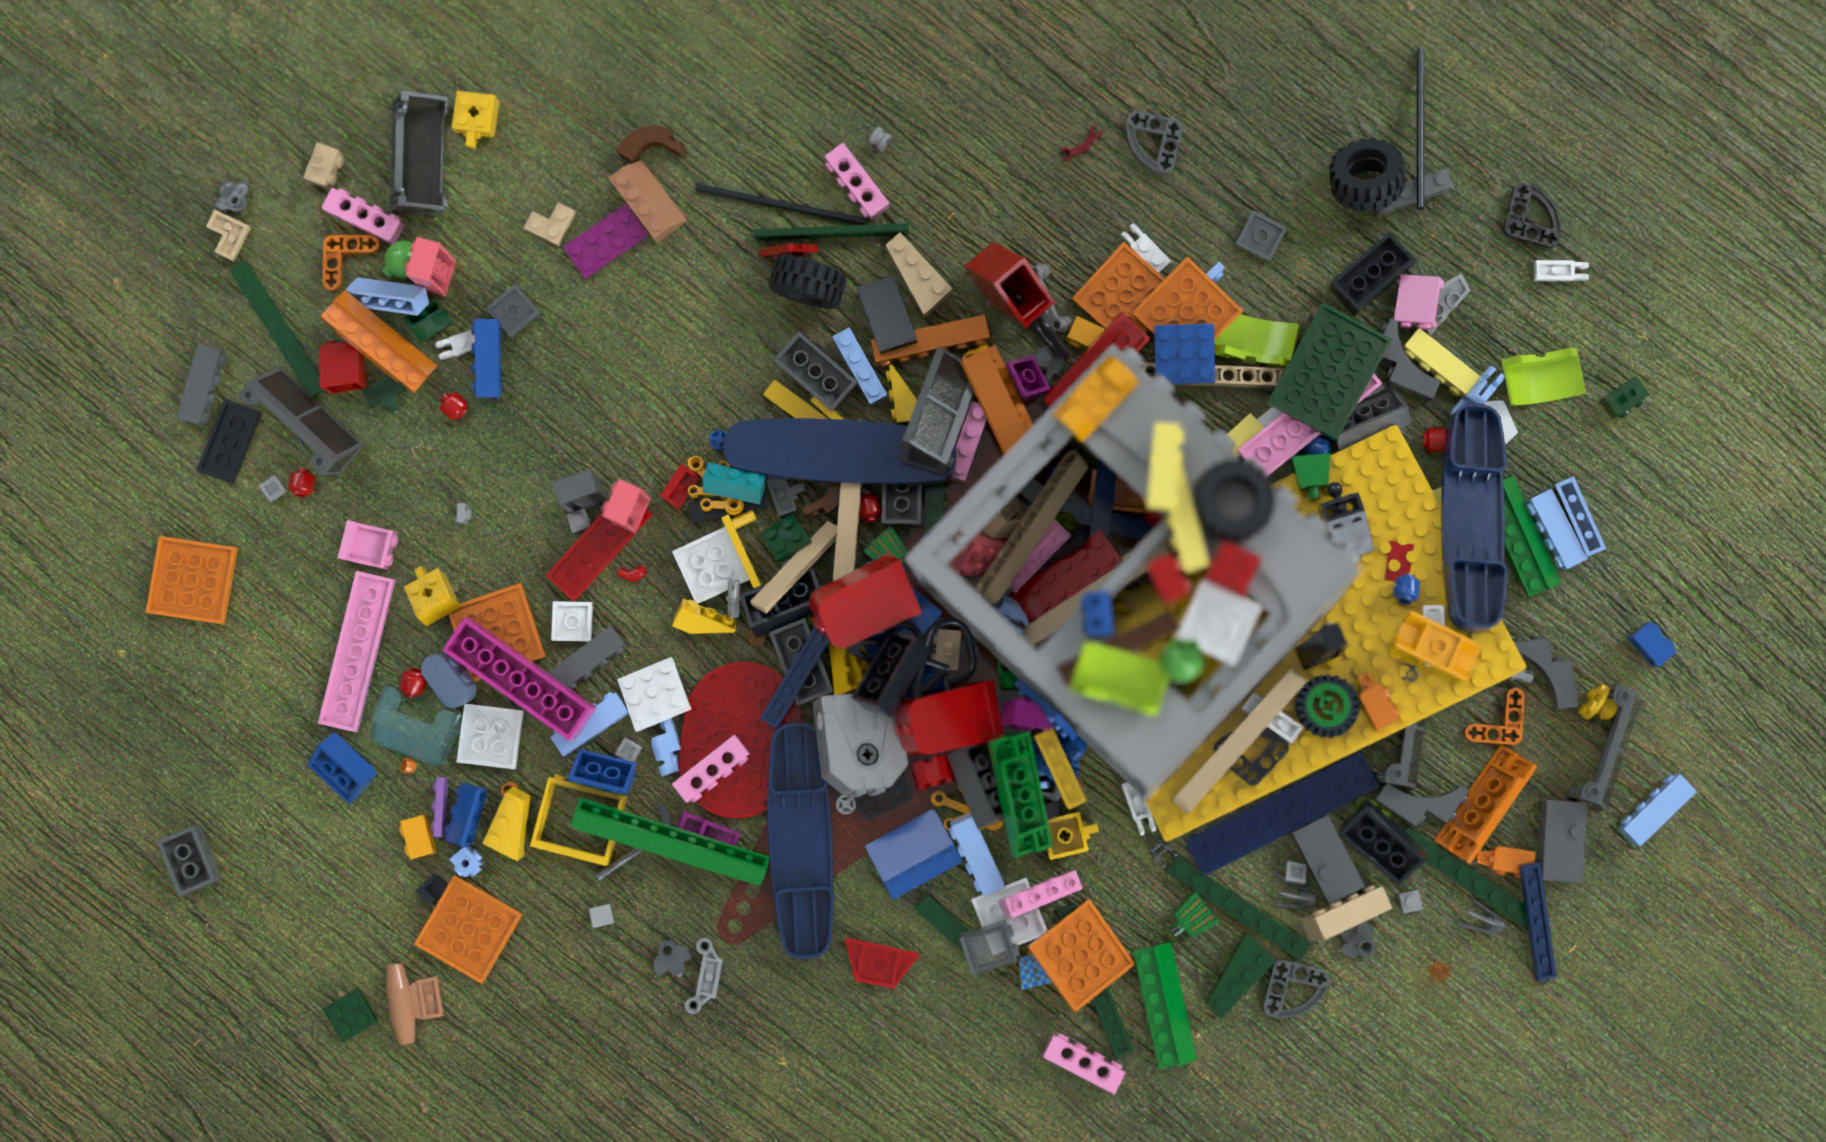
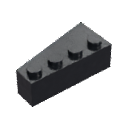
[1295,621,1348,671]

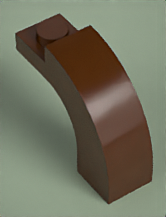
[616,126,687,164]
[802,482,841,518]

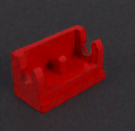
[660,464,701,510]

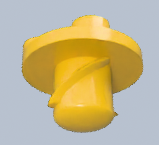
[1578,684,1617,720]

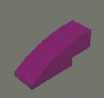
[675,810,741,846]

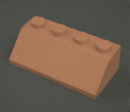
[608,160,687,244]

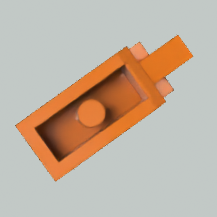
[1357,672,1400,732]
[1475,846,1536,878]

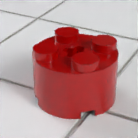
[911,754,955,791]

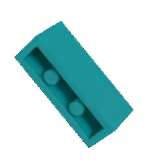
[703,463,765,505]

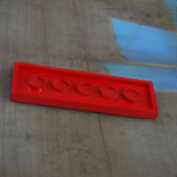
[1042,312,1150,407]
[545,509,653,602]
[1007,529,1123,627]

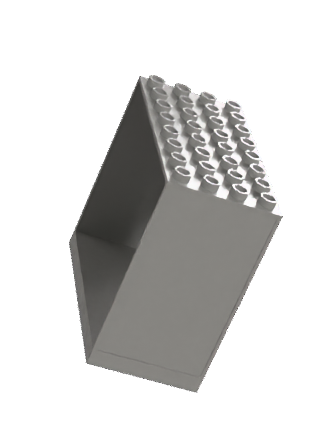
[905,344,1361,801]

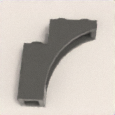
[1379,318,1441,402]
[1512,635,1578,709]
[1373,783,1469,826]

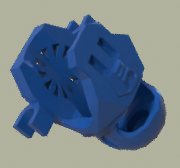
[1032,735,1087,788]

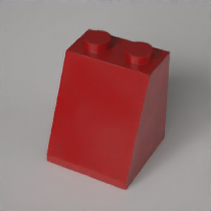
[319,340,369,394]

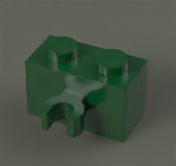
[403,297,453,343]
[1599,376,1650,420]

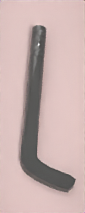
[596,804,671,881]

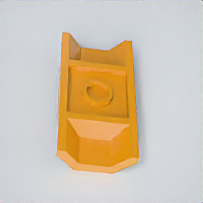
[1052,355,1140,443]
[1394,610,1484,682]

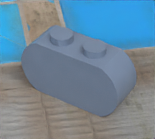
[421,651,476,708]

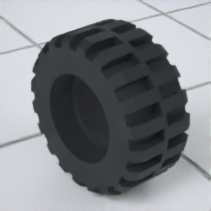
[1329,138,1405,213]
[768,255,847,309]
[1193,458,1276,542]

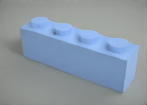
[346,277,429,316]
[832,327,888,407]
[1555,476,1606,557]
[1526,489,1588,570]
[550,692,629,757]
[1618,774,1697,846]
[949,812,1005,896]

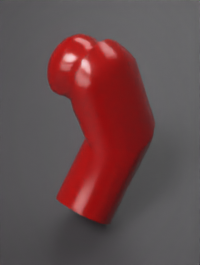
[617,565,647,582]

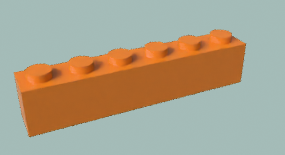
[871,315,990,367]

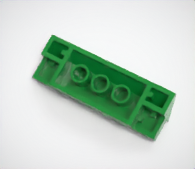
[1503,476,1562,598]
[988,731,1053,858]
[1133,941,1197,1069]

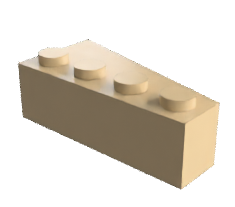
[886,233,952,319]
[1300,884,1392,941]

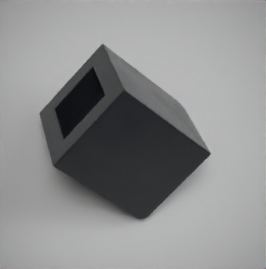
[416,873,448,905]

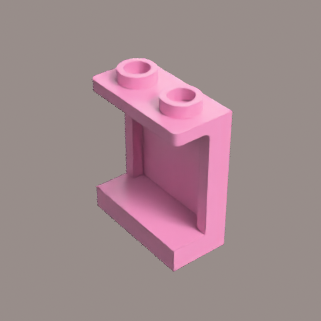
[1394,275,1444,330]
[338,520,398,570]

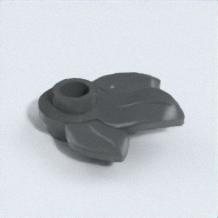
[213,180,249,212]
[1026,345,1064,382]
[1340,921,1375,958]
[654,940,692,977]

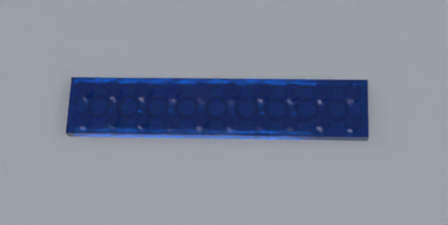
[1185,752,1379,876]

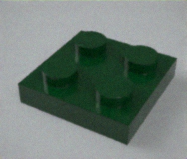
[760,513,812,564]
[323,987,378,1043]

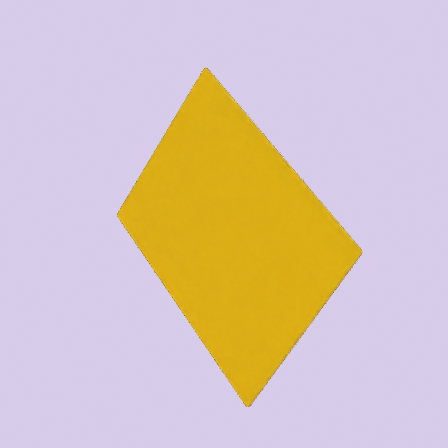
[1110,425,1526,841]

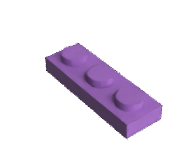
[431,777,449,837]

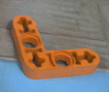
[322,235,381,292]
[1463,688,1525,745]

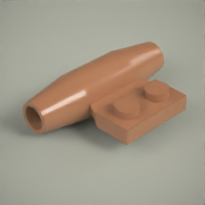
[386,963,444,1045]

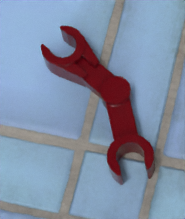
[1060,124,1103,162]

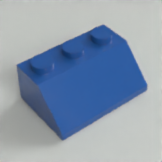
[307,732,377,805]
[568,749,637,795]
[444,782,489,847]

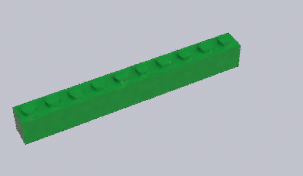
[570,798,770,886]

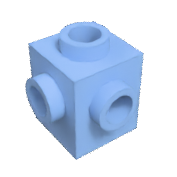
[450,846,484,877]

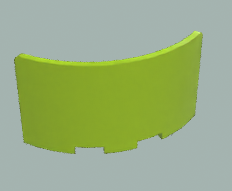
[1214,314,1300,368]
[1501,347,1586,406]
[1070,641,1169,716]

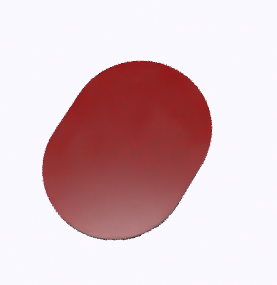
[678,661,802,819]

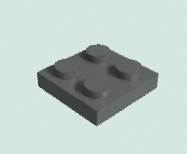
[1235,210,1287,263]
[485,284,541,338]

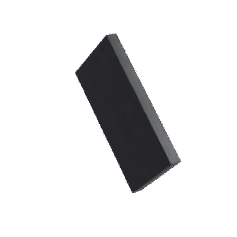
[857,276,917,354]
[196,398,262,484]

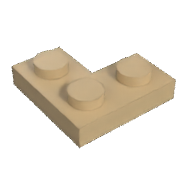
[524,203,576,246]
[206,210,251,261]

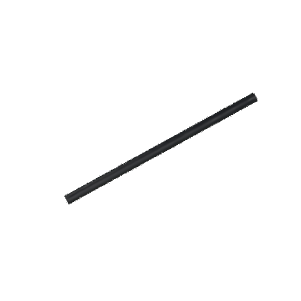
[1416,48,1424,210]
[695,184,866,225]

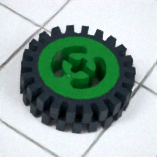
[1295,674,1360,738]

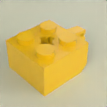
[452,91,499,149]
[404,566,461,627]
[1047,811,1099,860]

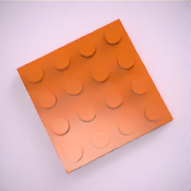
[1072,242,1165,333]
[1132,256,1243,341]
[145,536,238,625]
[449,583,546,682]
[414,875,523,984]
[1027,899,1135,1012]

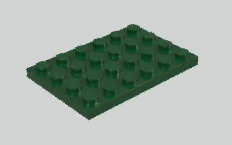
[1267,302,1392,441]

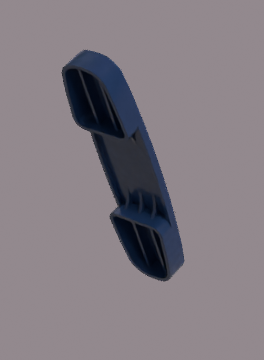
[1441,403,1508,633]
[724,418,957,486]
[767,723,834,959]

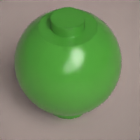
[382,240,412,280]
[1159,639,1203,682]

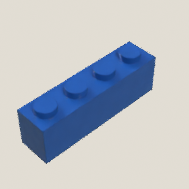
[471,319,502,398]

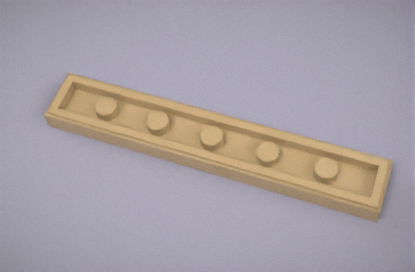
[751,521,837,613]

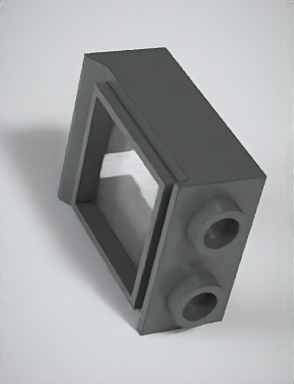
[959,920,1020,975]

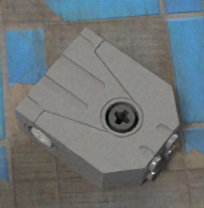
[812,694,908,798]

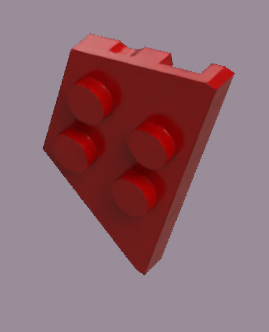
[760,244,818,259]
[845,937,920,989]

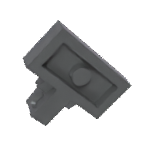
[766,478,807,517]

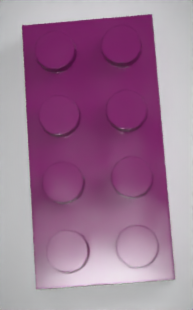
[563,204,649,280]

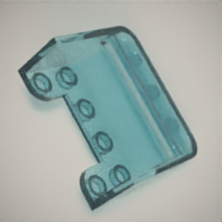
[371,685,463,767]

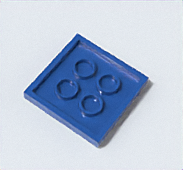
[1154,324,1215,384]
[1014,678,1078,741]

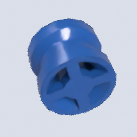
[709,430,726,451]

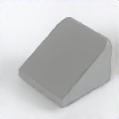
[589,904,614,928]

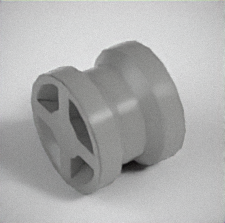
[868,127,892,151]
[836,794,856,814]

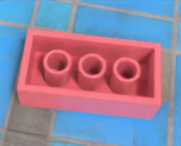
[405,237,456,297]
[602,479,651,533]
[947,530,1009,577]

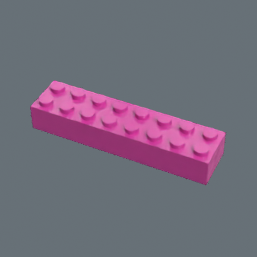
[443,617,597,741]

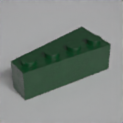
[1204,931,1276,1019]

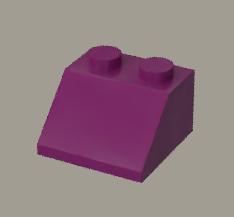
[1006,355,1051,403]
[1001,697,1052,732]

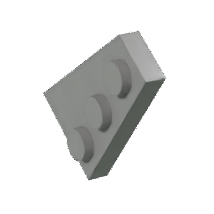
[1424,273,1470,336]

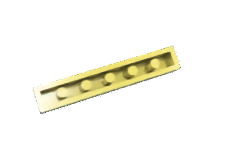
[1149,450,1210,575]

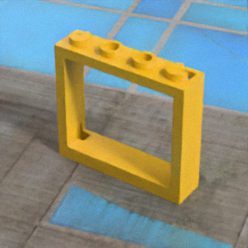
[530,774,627,866]

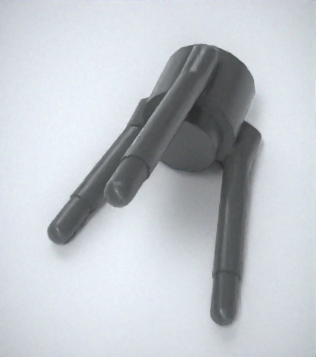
[1273,872,1316,910]
[1456,898,1505,935]

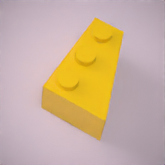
[829,642,869,695]
[482,787,530,861]

